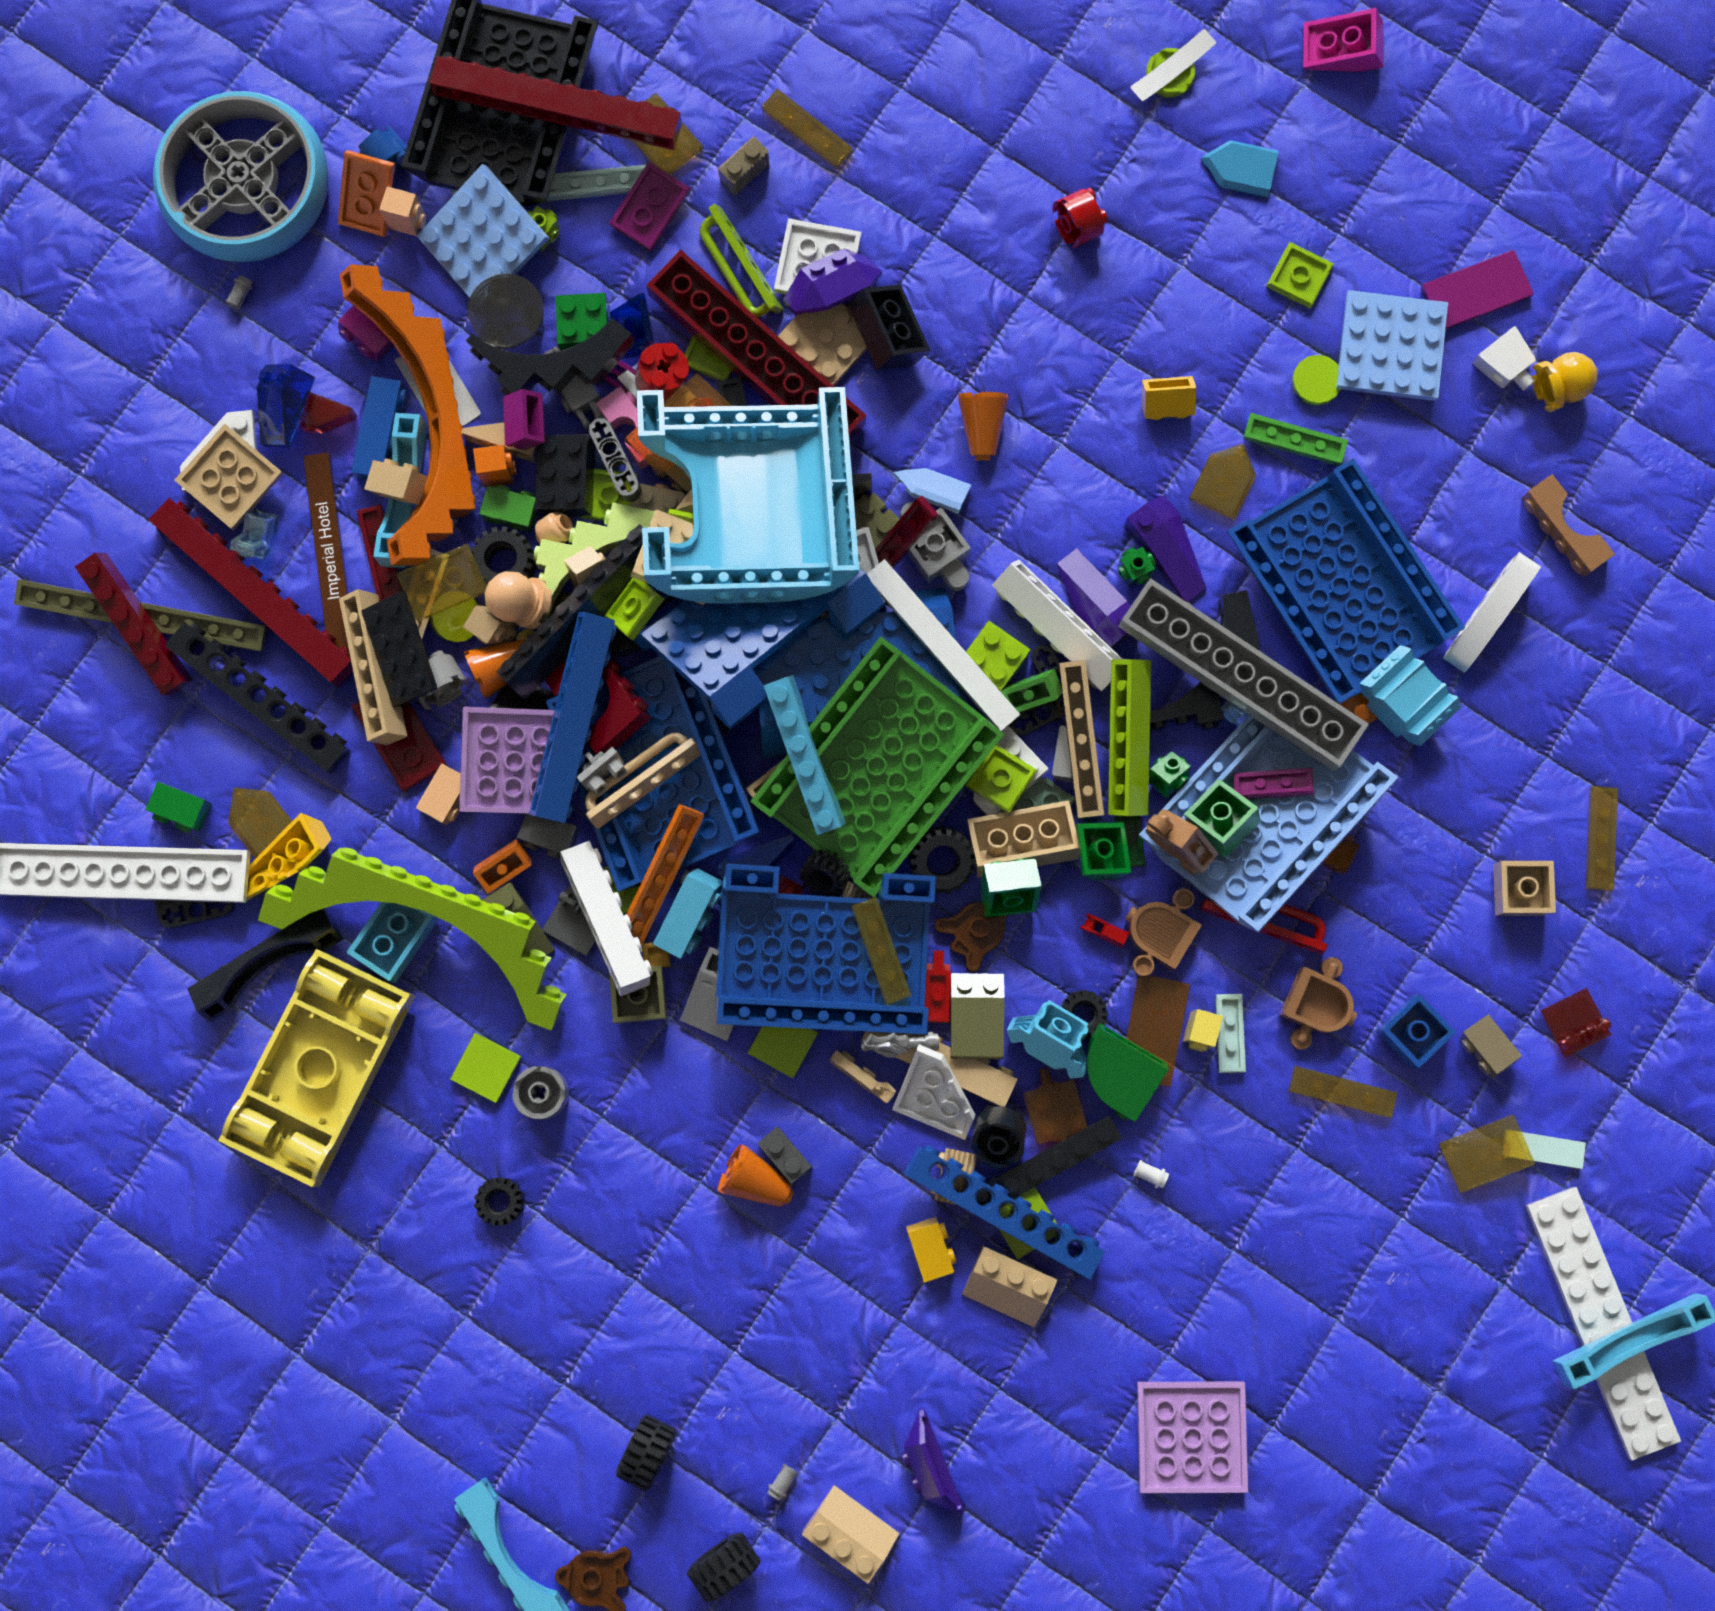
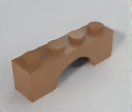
[1521,474,1615,578]

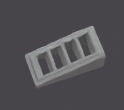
[1052,725,1073,782]

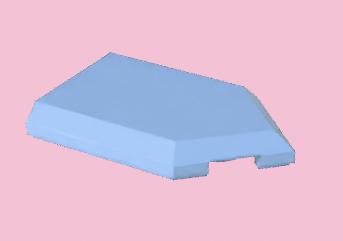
[893,468,971,513]

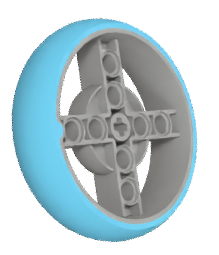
[153,91,328,262]

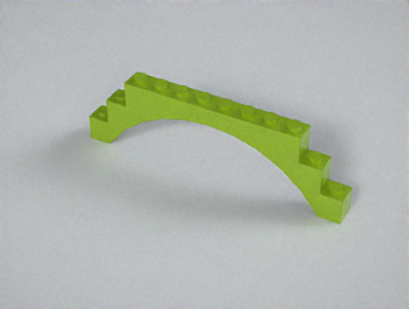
[258,848,567,1031]

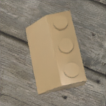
[962,1246,1057,1328]
[802,1485,899,1584]

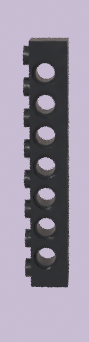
[164,622,350,774]

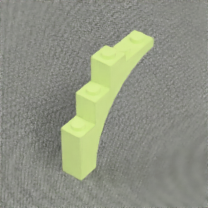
[533,503,655,621]

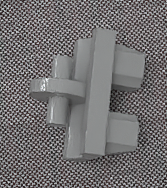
[577,747,627,796]

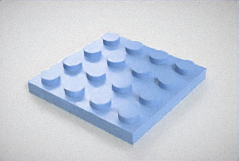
[417,164,549,309]
[1336,290,1448,401]

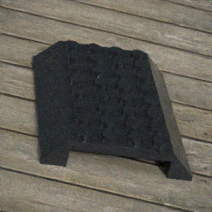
[401,0,599,207]

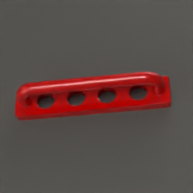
[1199,898,1328,954]

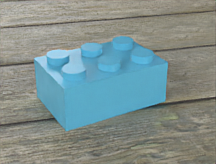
[653,868,723,959]
[346,902,440,983]

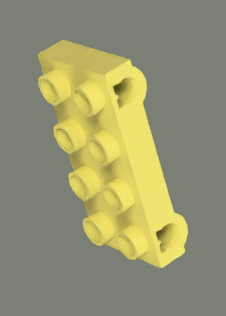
[218,949,416,1187]

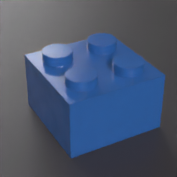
[1375,994,1456,1069]

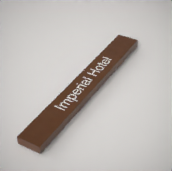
[303,452,349,649]

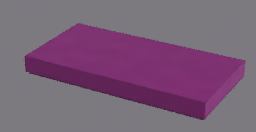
[1420,250,1534,330]

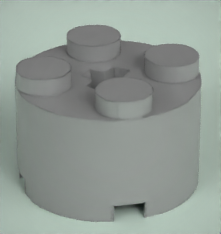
[418,651,469,710]
[513,1066,569,1120]

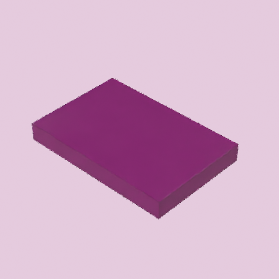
[609,161,691,252]

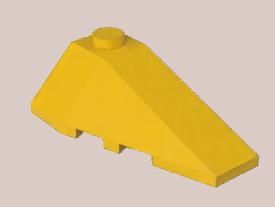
[247,813,331,900]

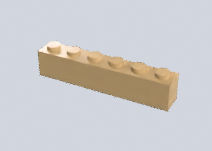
[339,589,407,745]
[1059,660,1104,818]
[861,1031,1018,1107]

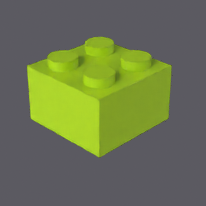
[966,621,1031,691]

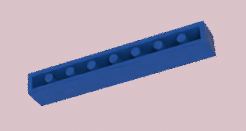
[529,612,616,823]

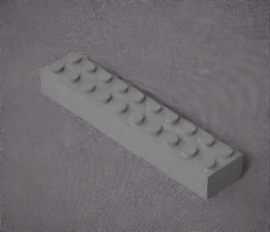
[1118,578,1369,771]

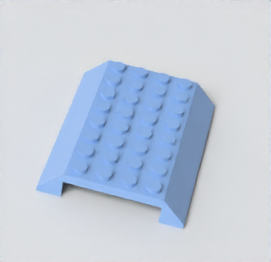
[1139,715,1398,933]

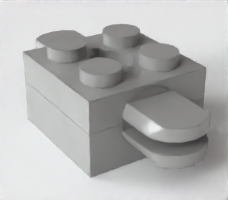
[900,502,971,591]

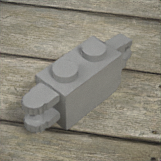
[544,346,604,430]

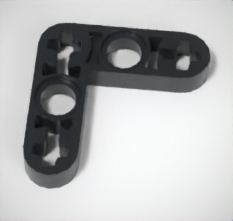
[1009,645,1066,737]
[155,900,235,929]

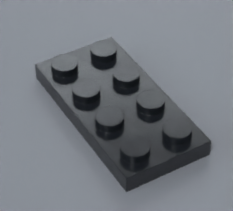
[361,592,438,707]

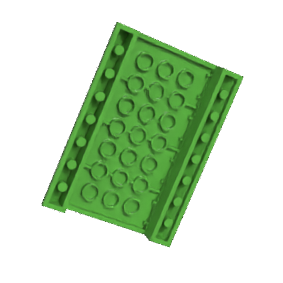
[750,636,1004,897]

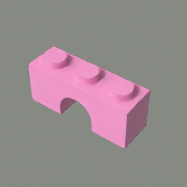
[596,387,655,470]

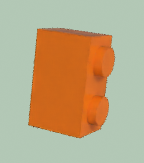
[473,445,517,487]
[473,839,532,894]

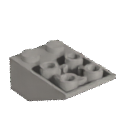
[680,947,735,1041]

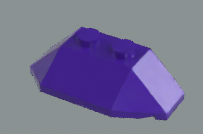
[783,248,882,315]
[901,1406,965,1514]

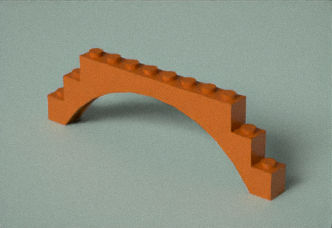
[339,264,476,566]

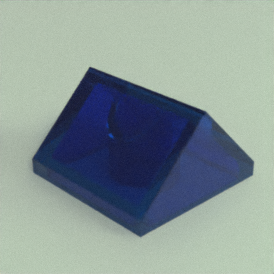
[610,293,655,359]

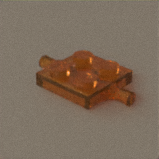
[1023,1067,1087,1144]

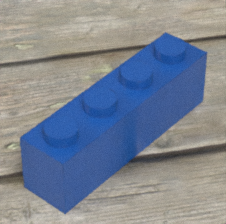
[351,376,408,481]

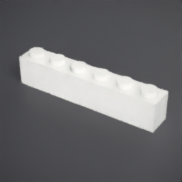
[992,560,1122,691]
[560,841,653,997]

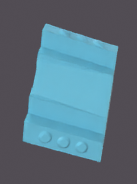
[1359,645,1461,746]
[1007,1000,1088,1079]

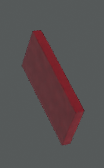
[351,701,448,792]

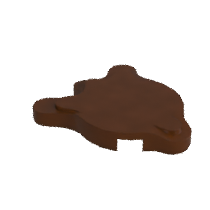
[934,902,1008,972]
[555,1546,632,1611]

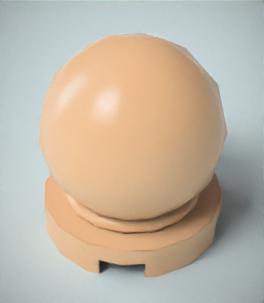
[485,571,552,630]

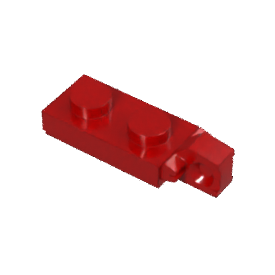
[925,950,951,1023]

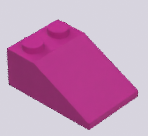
[1303,8,1384,72]

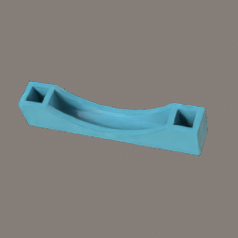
[373,413,428,568]
[764,675,846,835]
[1552,1293,1715,1389]
[454,1477,570,1611]

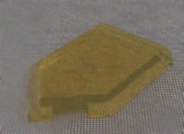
[1189,443,1256,520]
[228,787,292,859]

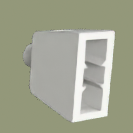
[1472,326,1536,391]

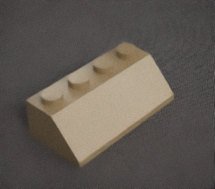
[967,800,1079,878]

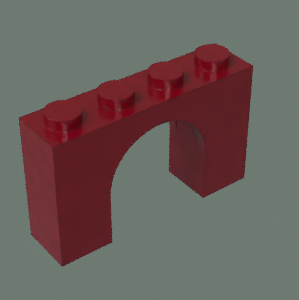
[545,658,652,754]

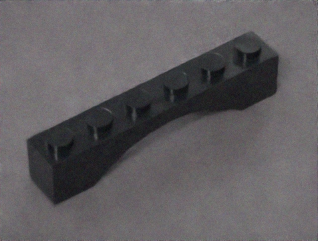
[187,908,344,1023]

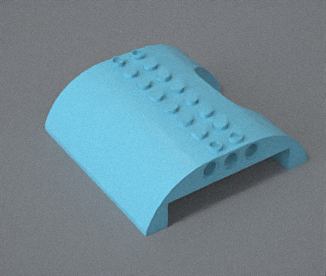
[637,387,859,604]

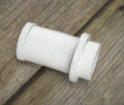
[1133,1160,1169,1188]

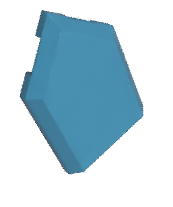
[1201,140,1278,198]

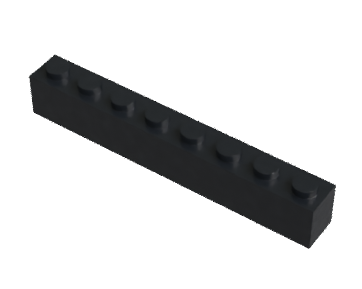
[496,524,644,700]

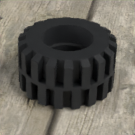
[469,527,537,589]
[909,826,976,894]
[616,1414,676,1491]
[687,1533,761,1602]

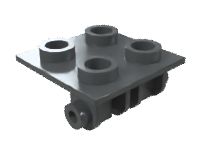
[542,886,595,956]

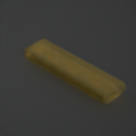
[761,88,853,169]
[1585,786,1618,891]
[851,897,911,1005]
[1288,1066,1397,1118]

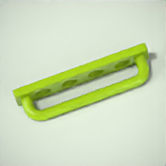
[700,203,784,317]

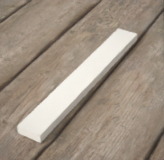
[867,559,1020,731]

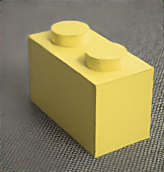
[1183,1009,1223,1052]

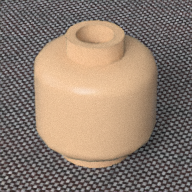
[535,511,573,543]

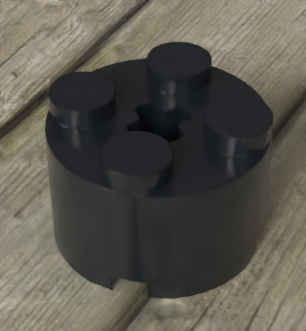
[971,1105,1027,1169]

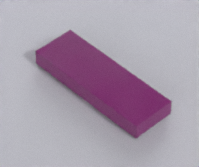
[1233,768,1314,800]

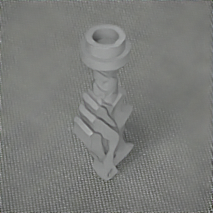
[861,1032,939,1058]

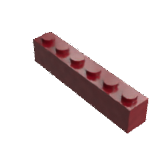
[75,552,193,696]

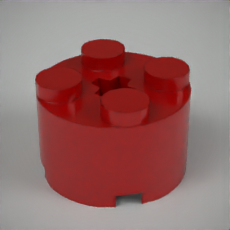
[1052,188,1108,248]
[635,342,689,402]

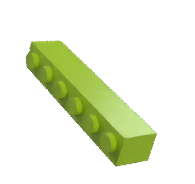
[1108,659,1151,816]

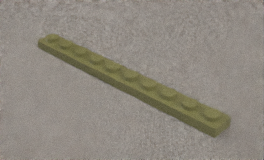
[14,579,268,651]

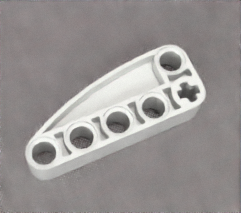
[1443,552,1541,673]

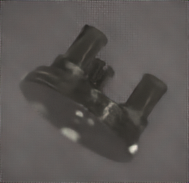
[468,274,544,349]

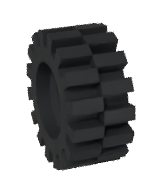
[800,849,851,897]
[1061,990,1108,1038]
[474,1177,525,1226]

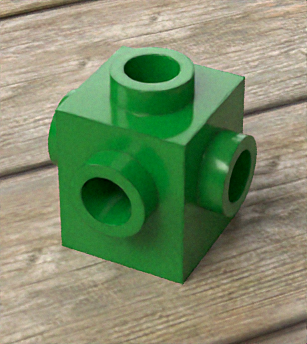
[1117,547,1156,588]
[1149,751,1191,798]

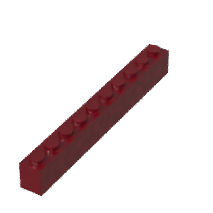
[429,56,682,151]
[148,498,353,688]

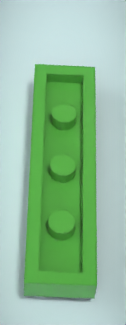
[1243,413,1348,466]

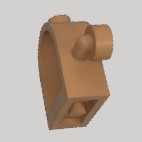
[1145,809,1218,875]
[1125,889,1202,976]
[1279,957,1357,1050]

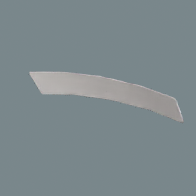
[1130,29,1216,101]

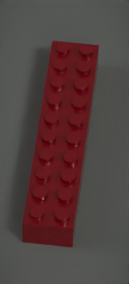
[646,249,867,441]

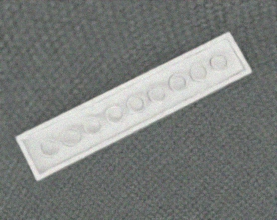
[0,843,251,903]
[1525,1187,1681,1460]

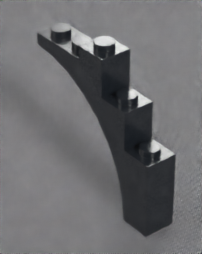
[466,318,636,396]
[1150,590,1260,730]

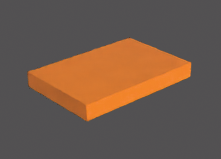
[337,150,395,237]

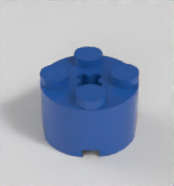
[358,126,407,179]

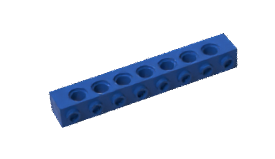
[903,1145,1105,1279]

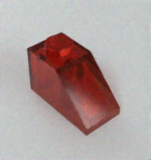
[294,390,358,434]

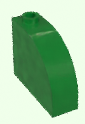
[1087,1023,1169,1122]

